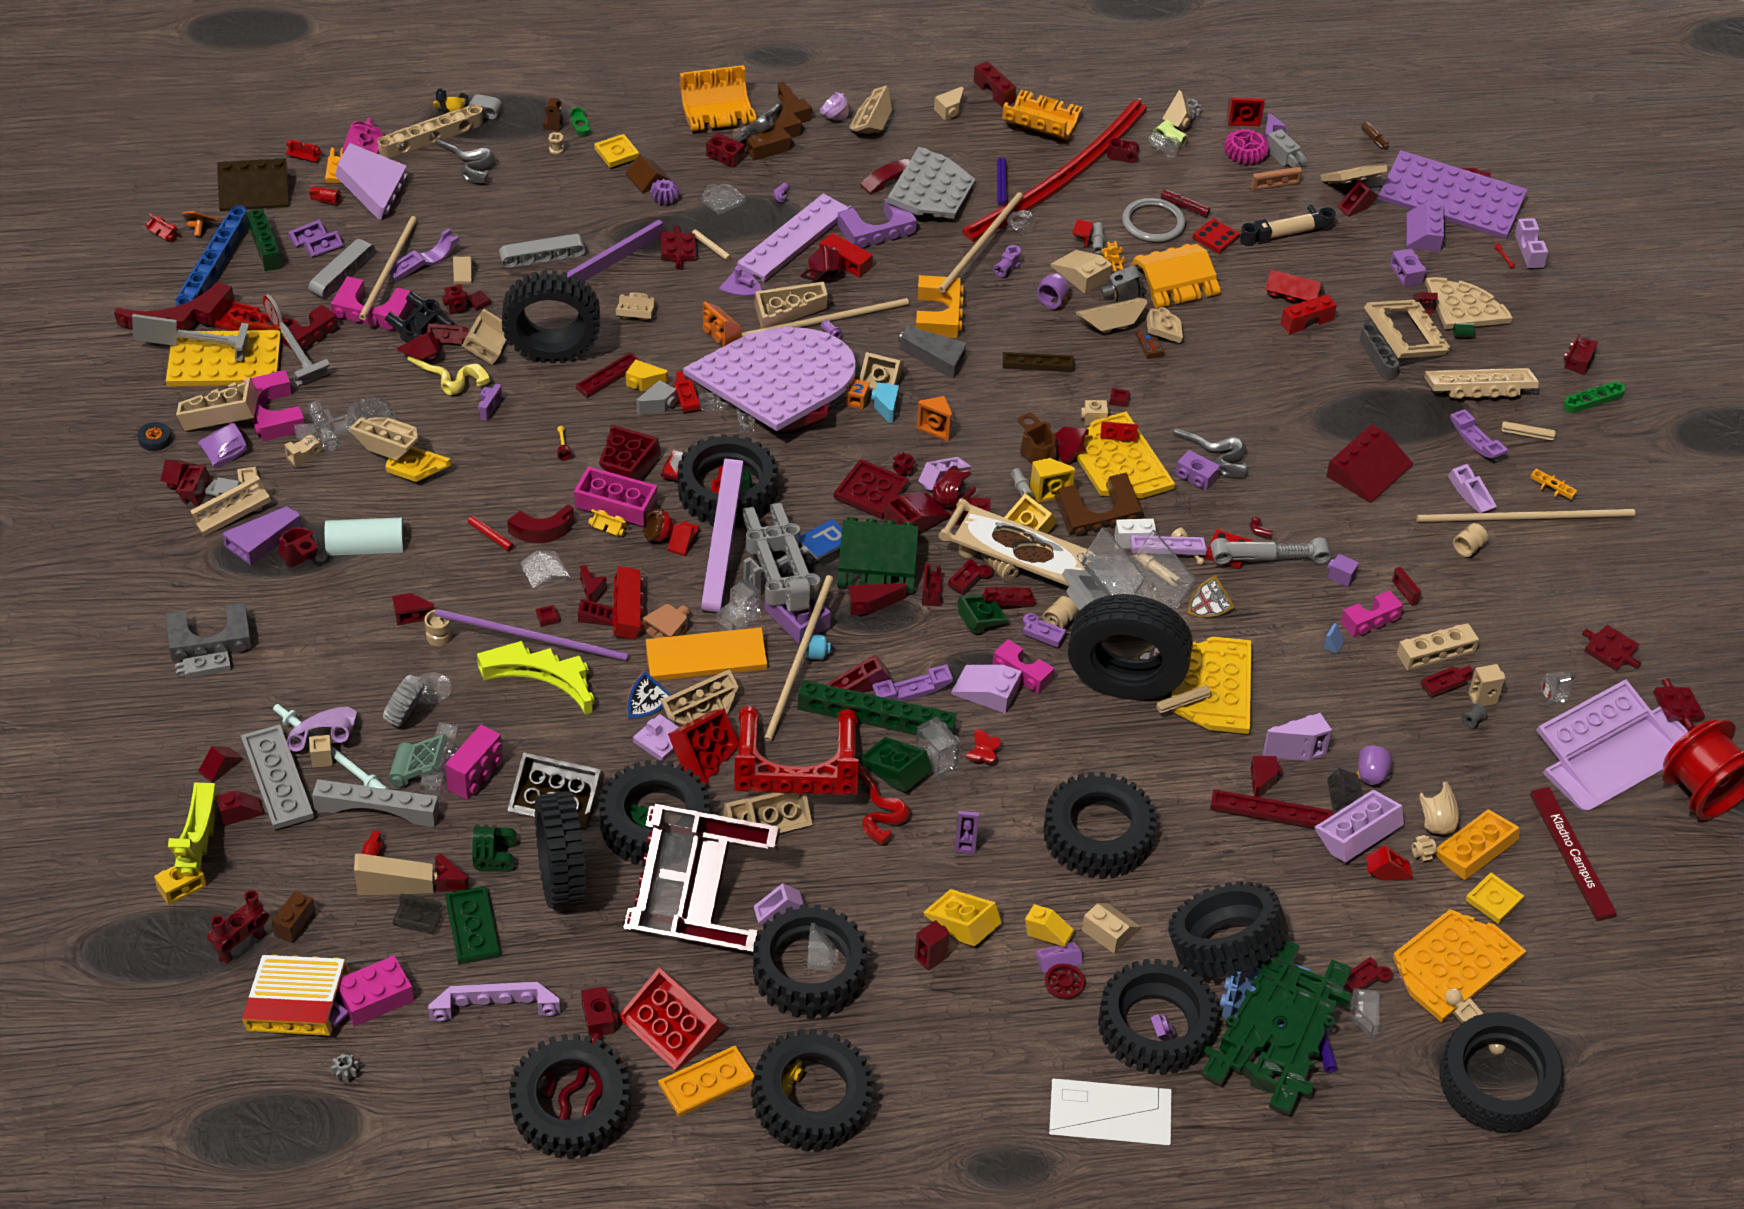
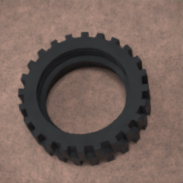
[678,434,778,527]
[753,904,867,1019]

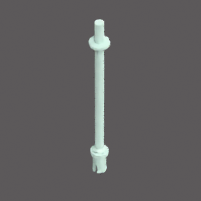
[273,704,389,789]

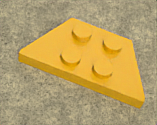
[385,446,452,482]

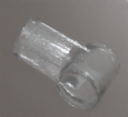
[1148,131,1180,159]

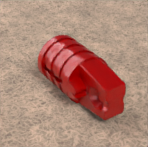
[309,187,341,205]
[361,830,383,856]

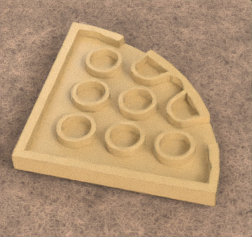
[1425,277,1512,329]

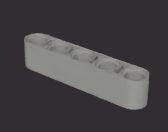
[499,234,585,268]
[308,239,375,298]

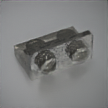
[1327,768,1362,811]

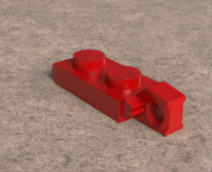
[673,371,700,413]

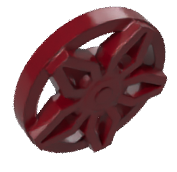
[1045,964,1085,1000]

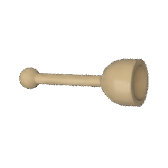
[1171,527,1204,565]

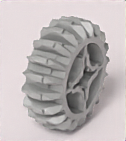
[383,675,425,727]

